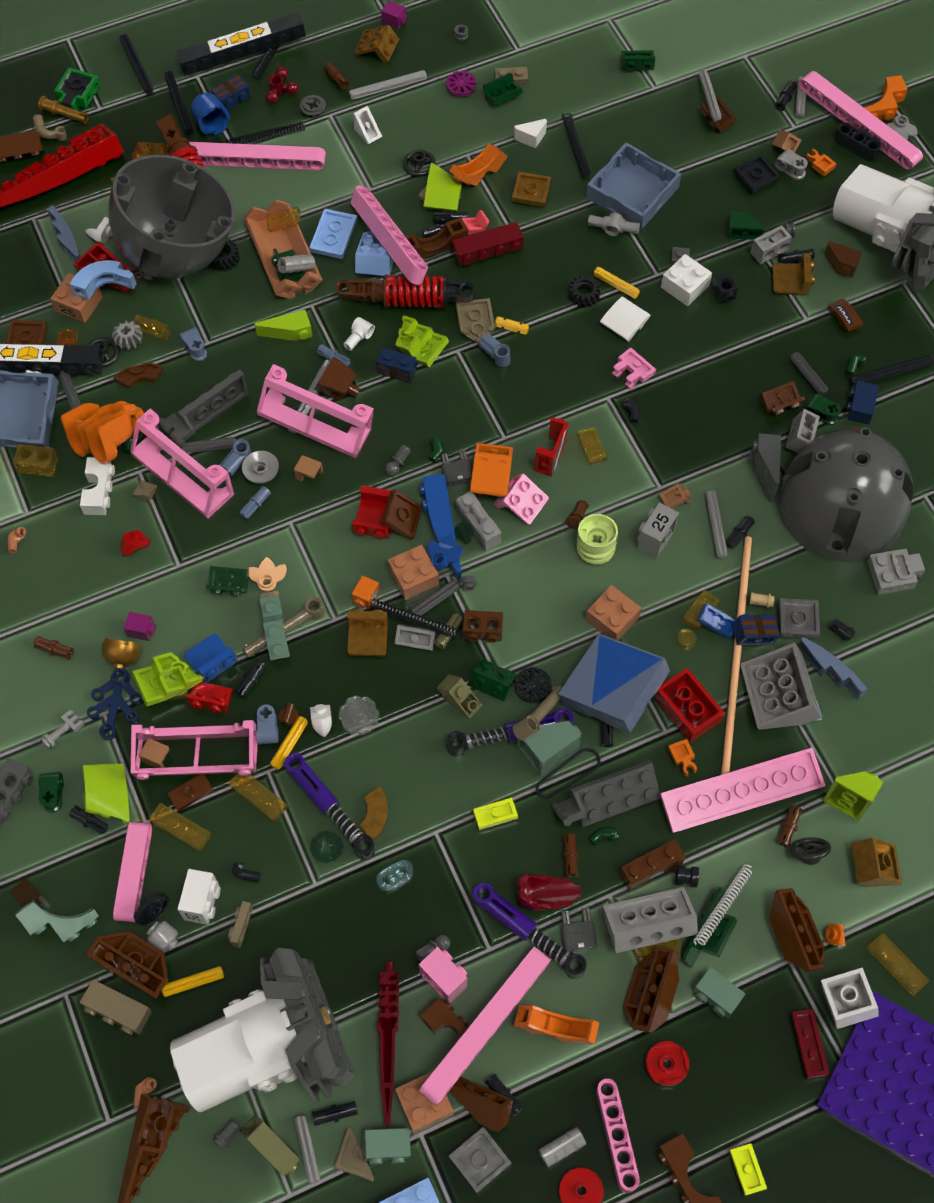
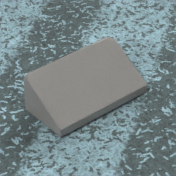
[395,624,436,650]

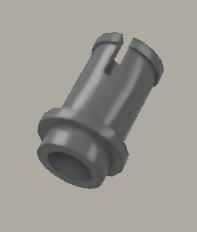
[213,1120,241,1150]

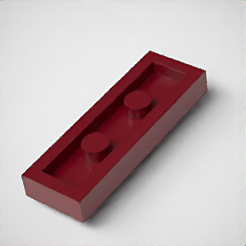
[791,1009,829,1079]

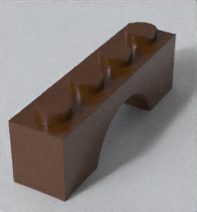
[405,218,468,259]
[657,1134,722,1203]

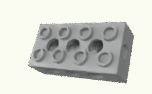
[603,887,698,953]

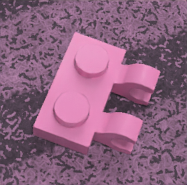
[612,348,656,389]

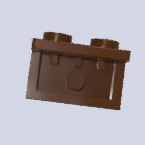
[700,96,737,133]
[760,381,805,415]

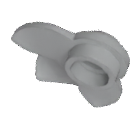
[887,115,917,140]

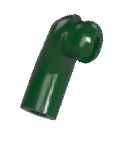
[588,826,620,846]

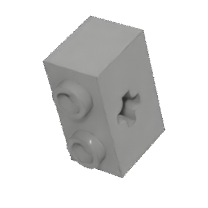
[786,409,820,453]

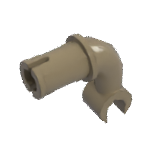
[33,115,67,141]

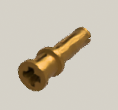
[38,96,89,124]

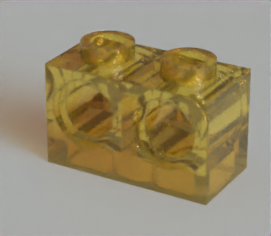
[13,444,58,477]

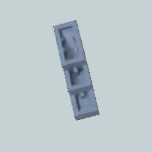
[47,205,81,262]
[798,637,868,700]

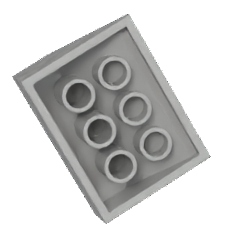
[740,643,822,730]

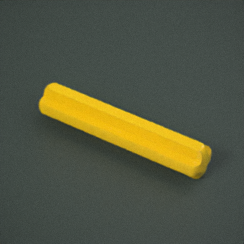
[594,267,640,299]
[270,716,308,770]
[162,966,224,997]

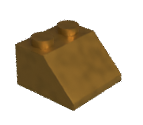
[851,837,902,887]

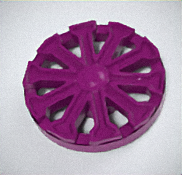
[446,70,476,97]

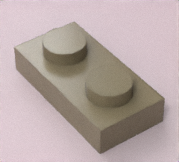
[495,67,528,84]
[228,901,253,948]

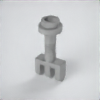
[40,710,85,749]

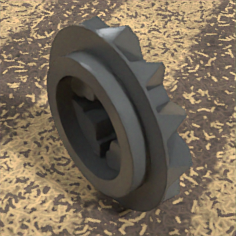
[300,95,326,118]

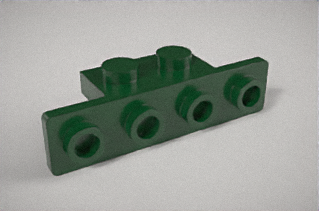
[682,887,738,968]

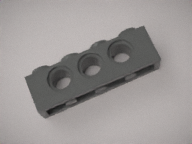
[0,758,33,833]

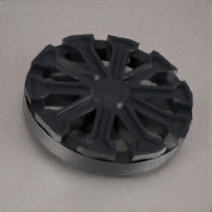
[515,667,552,703]
[133,893,170,926]

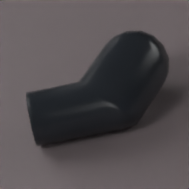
[622,398,640,423]
[232,862,261,883]

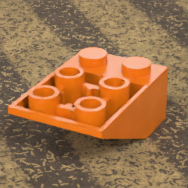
[470,443,513,497]

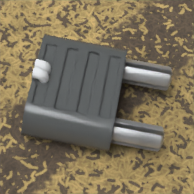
[441,450,473,487]
[561,908,598,952]

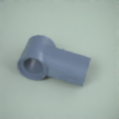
[479,334,511,367]
[219,439,251,476]

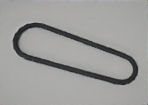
[536,748,601,799]

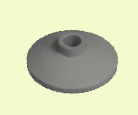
[242,451,279,484]

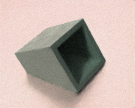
[517,721,581,777]

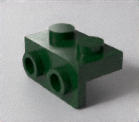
[621,50,656,70]
[483,73,523,106]
[206,566,249,596]
[469,659,517,701]

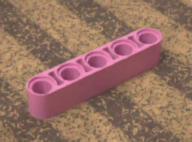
[113,822,152,922]
[596,1079,640,1193]

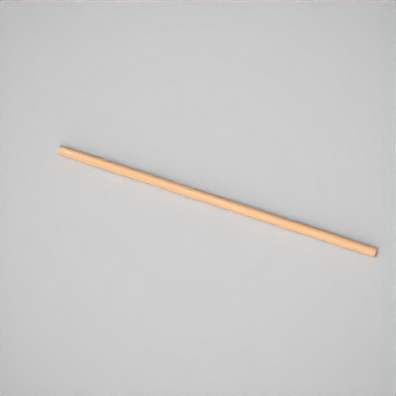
[721,536,752,775]

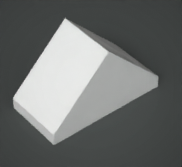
[353,106,382,144]
[514,119,547,148]

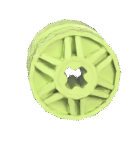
[576,514,618,564]

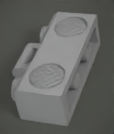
[455,491,502,552]

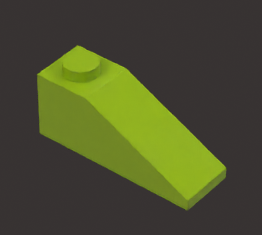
[254,310,312,341]

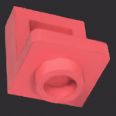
[462,210,489,235]

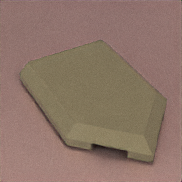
[455,298,495,344]

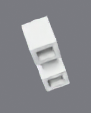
[80,457,115,515]

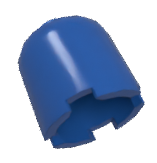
[191,93,230,135]

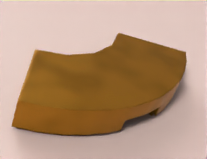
[360,786,388,840]

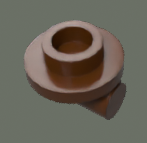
[278,703,299,726]

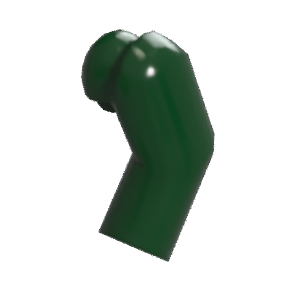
[846,353,866,375]
[122,430,143,454]
[428,436,444,463]

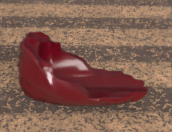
[516,873,582,911]

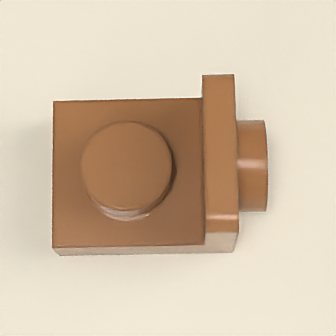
[660,483,692,509]

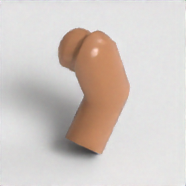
[8,527,26,554]
[133,1077,157,1108]

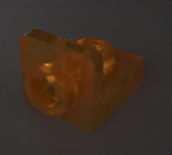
[57,329,78,345]

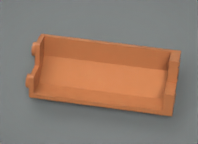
[243,200,322,299]

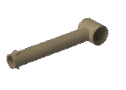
[243,597,325,658]
[513,686,563,741]

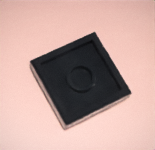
[733,155,780,194]

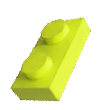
[473,798,518,830]
[729,1144,767,1196]

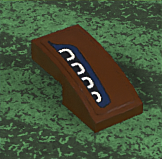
[828,298,863,332]

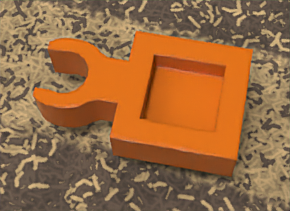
[806,149,836,177]
[668,739,697,776]

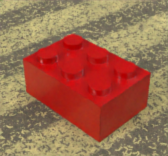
[654,667,725,743]

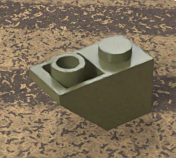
[437,674,483,719]

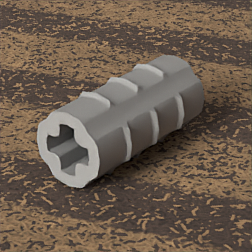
[277,254,315,273]
[538,1127,586,1168]

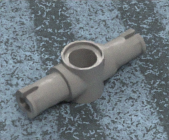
[588,213,640,236]

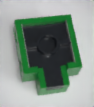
[54,68,100,111]

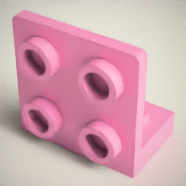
[493,474,549,525]

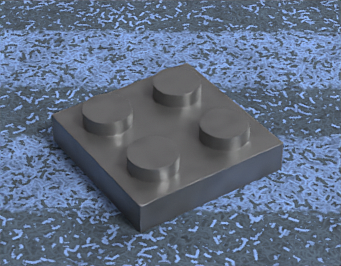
[779,598,820,638]
[449,1127,511,1193]

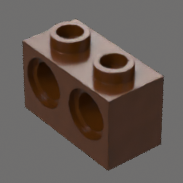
[463,610,503,643]

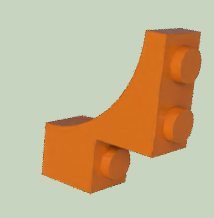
[864,75,908,121]
[449,144,508,187]
[514,1005,599,1044]

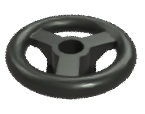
[403,150,436,177]
[88,337,119,368]
[789,837,831,865]

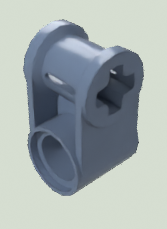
[179,327,207,362]
[257,704,279,745]

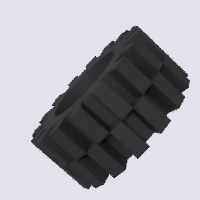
[210,239,240,272]
[569,274,601,308]

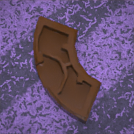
[113,363,164,389]

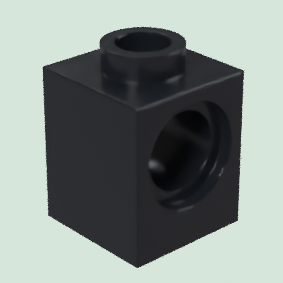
[712,273,738,304]

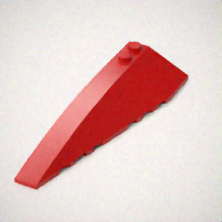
[0,123,124,207]

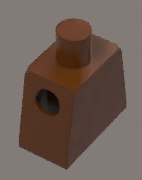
[314,357,361,400]

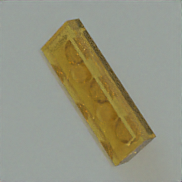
[228,773,288,822]
[149,803,212,852]
[867,933,929,996]

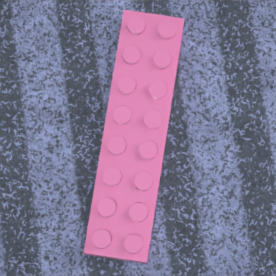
[660,748,825,833]

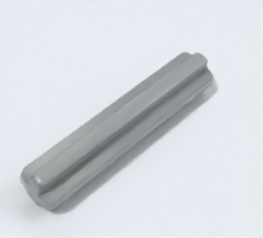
[795,76,806,117]
[294,1115,320,1184]

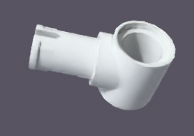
[343,317,375,351]

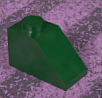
[727,211,764,240]

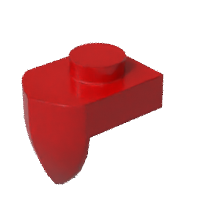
[120,530,151,557]

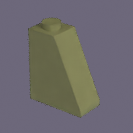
[240,1115,300,1177]

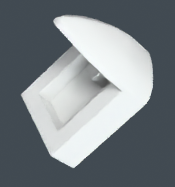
[86,217,112,244]
[310,704,332,737]

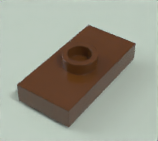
[168,774,214,812]

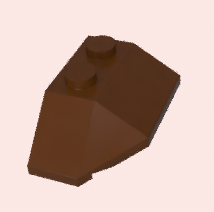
[769,888,825,972]
[85,931,169,999]
[623,946,679,1033]

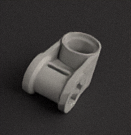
[774,149,808,180]

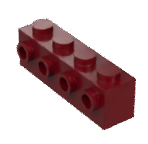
[452,222,524,266]

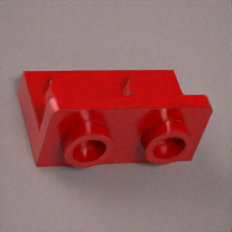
[186,682,233,713]

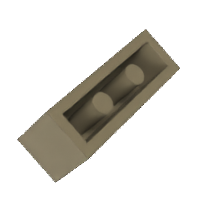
[80,980,152,1035]

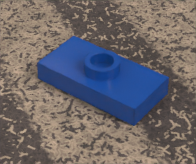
[697,603,736,639]

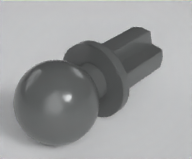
[385,445,411,476]
[416,935,450,962]

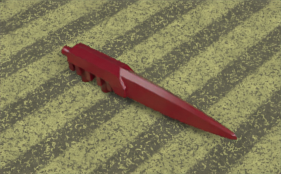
[377,962,399,1129]

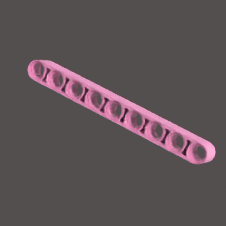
[799,71,923,170]
[189,142,326,170]
[351,185,428,285]
[419,946,552,1106]

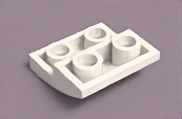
[600,297,651,342]

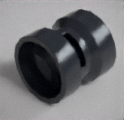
[676,865,699,888]

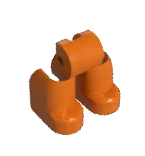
[61,401,144,464]

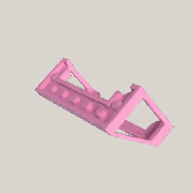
[257,364,374,459]
[130,409,234,518]
[131,720,258,780]

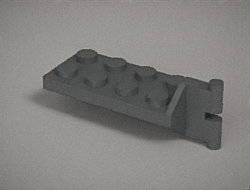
[158,369,249,447]
[551,760,661,827]

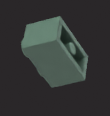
[693,967,745,1018]
[362,1128,411,1165]

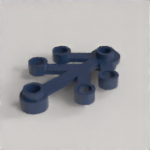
[87,668,143,741]

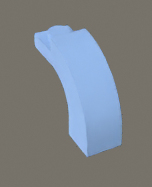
[70,260,137,300]

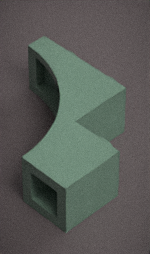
[259,590,290,660]
[15,900,99,942]

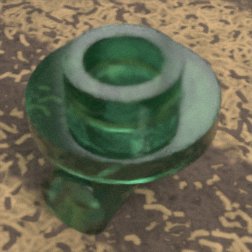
[454,522,473,544]

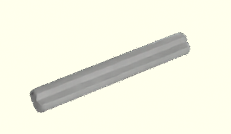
[706,490,728,558]

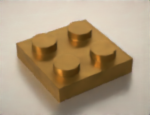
[512,171,551,207]

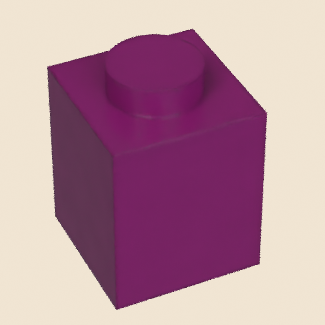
[381,1,407,29]
[124,612,156,641]

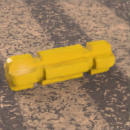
[495,316,529,335]

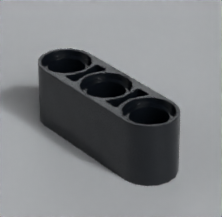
[835,122,881,161]

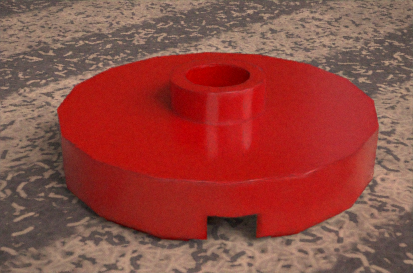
[645,1041,689,1086]
[559,1167,604,1203]

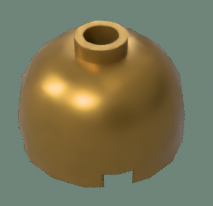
[102,638,142,669]

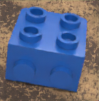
[185,634,238,683]

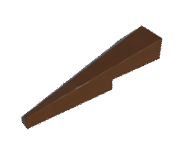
[117,1094,190,1203]

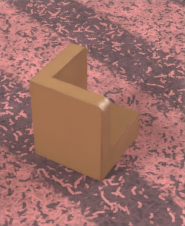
[772,130,802,153]
[294,455,323,481]
[139,738,169,768]

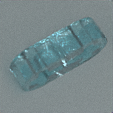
[376,860,413,891]

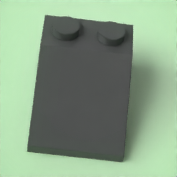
[750,433,781,502]

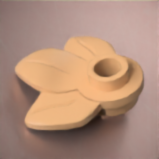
[249,557,287,592]

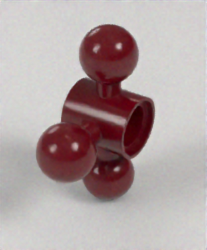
[266,67,299,104]

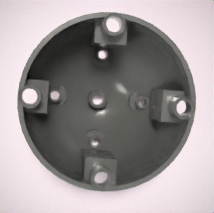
[108,155,235,280]
[779,427,914,562]

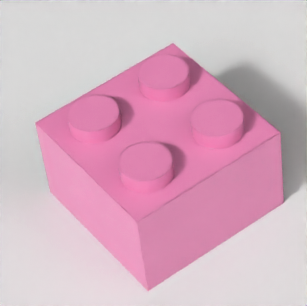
[419,947,467,1004]

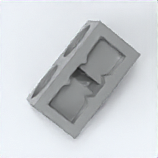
[750,225,792,265]

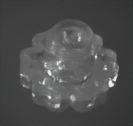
[339,696,379,736]

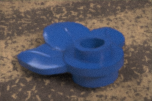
[427,534,463,570]

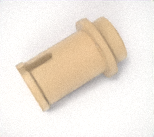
[750,592,774,609]

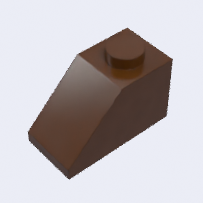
[825,241,862,278]

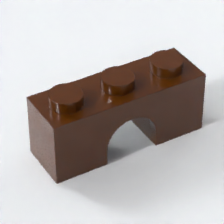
[619,839,686,892]
[420,997,483,1053]

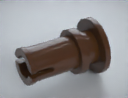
[566,500,589,530]

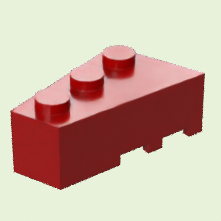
[73,242,138,293]

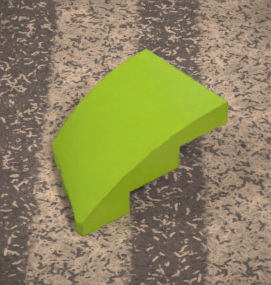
[424,163,462,212]
[396,315,449,367]
[132,652,203,707]
[82,763,130,824]

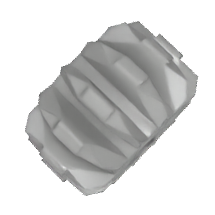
[112,320,143,351]

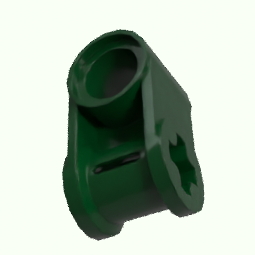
[804,394,841,425]
[39,772,64,813]

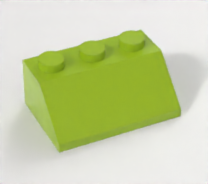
[823,771,883,822]

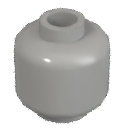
[146,921,178,952]

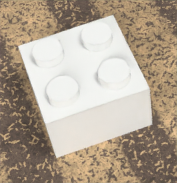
[661,254,712,306]
[177,869,221,925]
[821,968,879,1029]

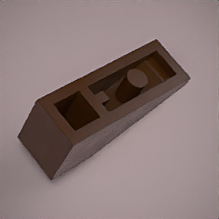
[449,1076,513,1132]

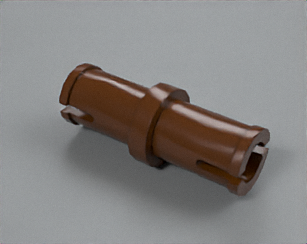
[324,62,349,90]
[33,636,74,660]
[776,805,802,848]
[562,834,579,877]

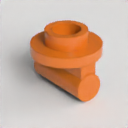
[825,924,846,947]

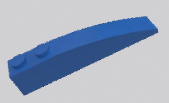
[420,474,461,581]

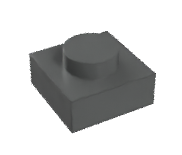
[671,247,690,265]

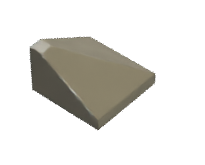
[133,480,158,502]

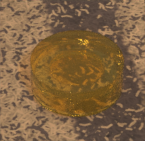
[677,629,697,649]

